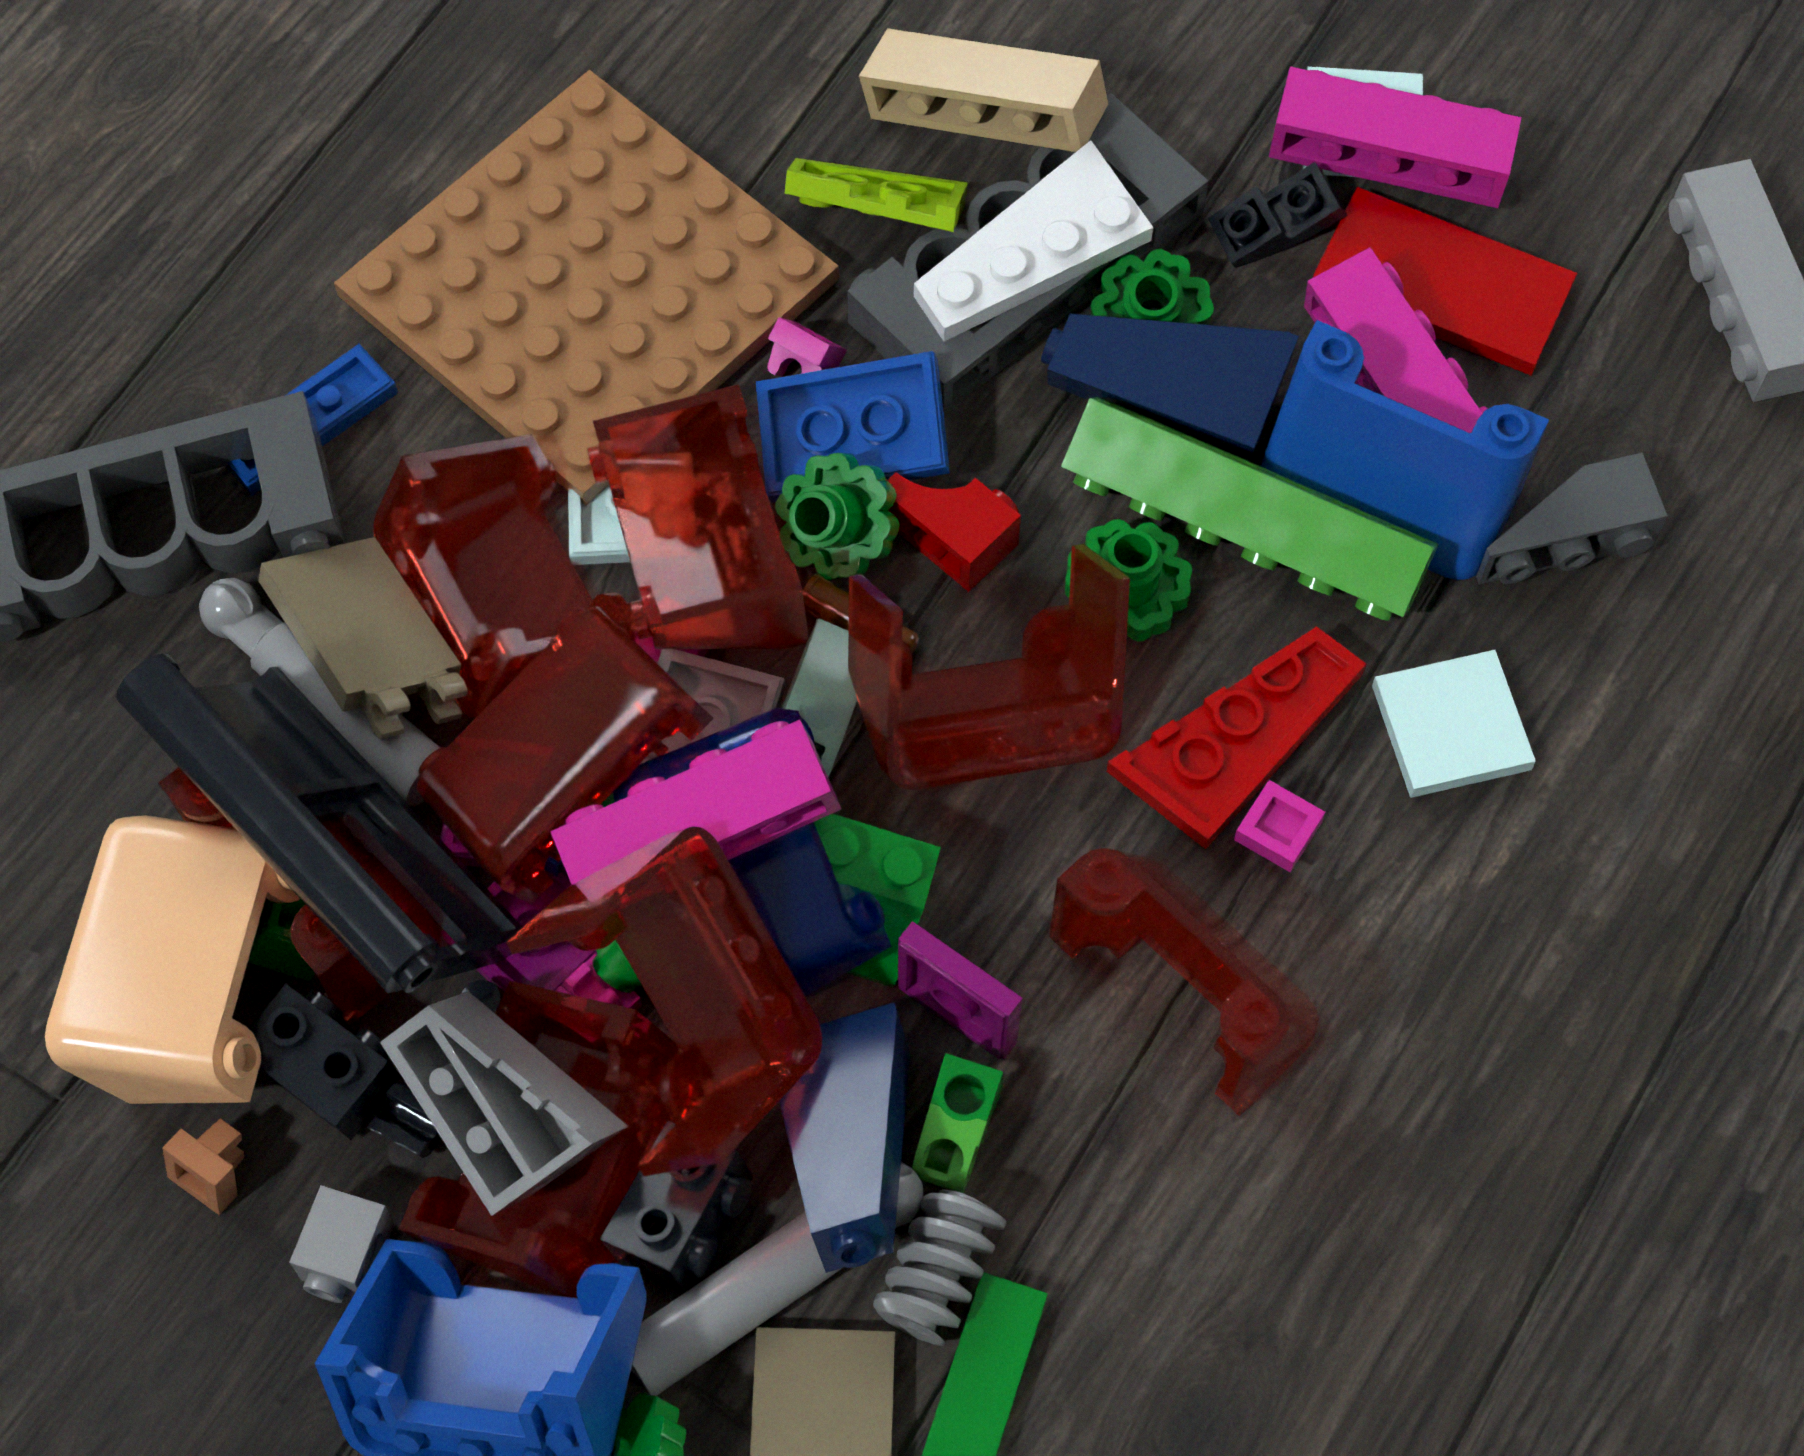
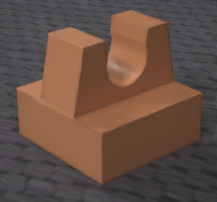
[162,1118,244,1215]

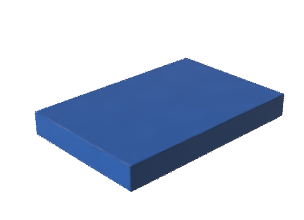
[756,351,950,503]

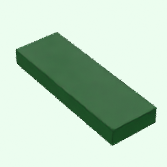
[921,1272,1048,1456]

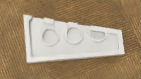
[914,140,1153,341]

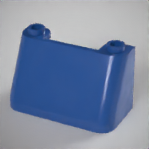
[1261,320,1549,580]
[314,1239,647,1456]

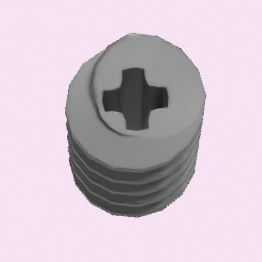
[873,1189,1006,1346]

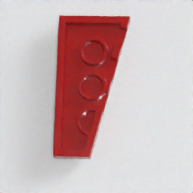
[1106,626,1366,849]

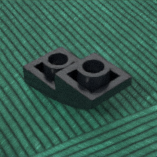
[1208,162,1347,268]

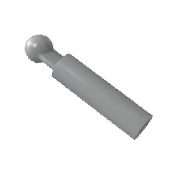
[199,578,453,806]
[631,1162,923,1396]

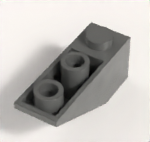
[1476,453,1668,585]

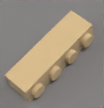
[859,28,1108,152]

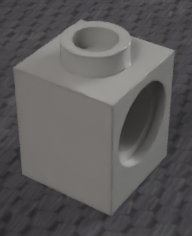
[289,1185,395,1303]

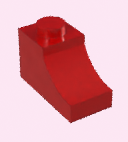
[886,472,1021,592]

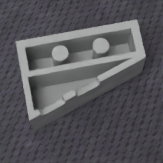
[380,991,628,1216]

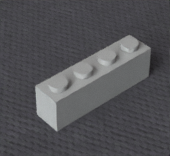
[1669,159,1804,402]

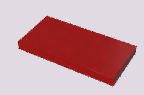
[1312,187,1577,376]

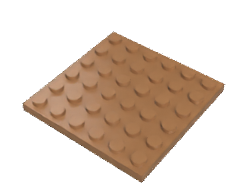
[334,70,840,506]

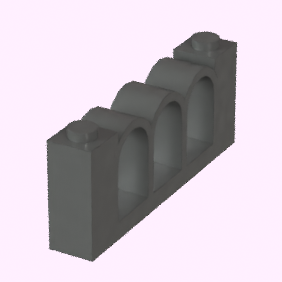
[847,93,1209,414]
[0,391,345,642]

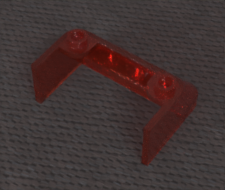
[848,544,1130,790]
[506,826,822,1176]

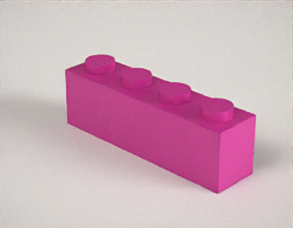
[1269,66,1522,208]
[1304,247,1488,433]
[550,719,841,920]

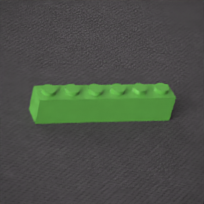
[1061,397,1439,621]

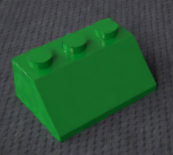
[705,813,941,987]

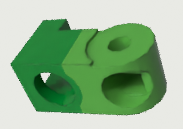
[912,1053,1003,1194]

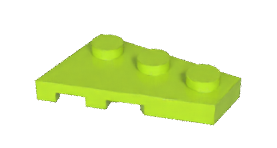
[785,158,968,232]

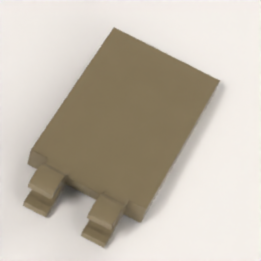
[258,537,468,740]
[750,1327,895,1456]

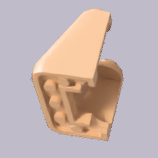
[45,815,300,1104]

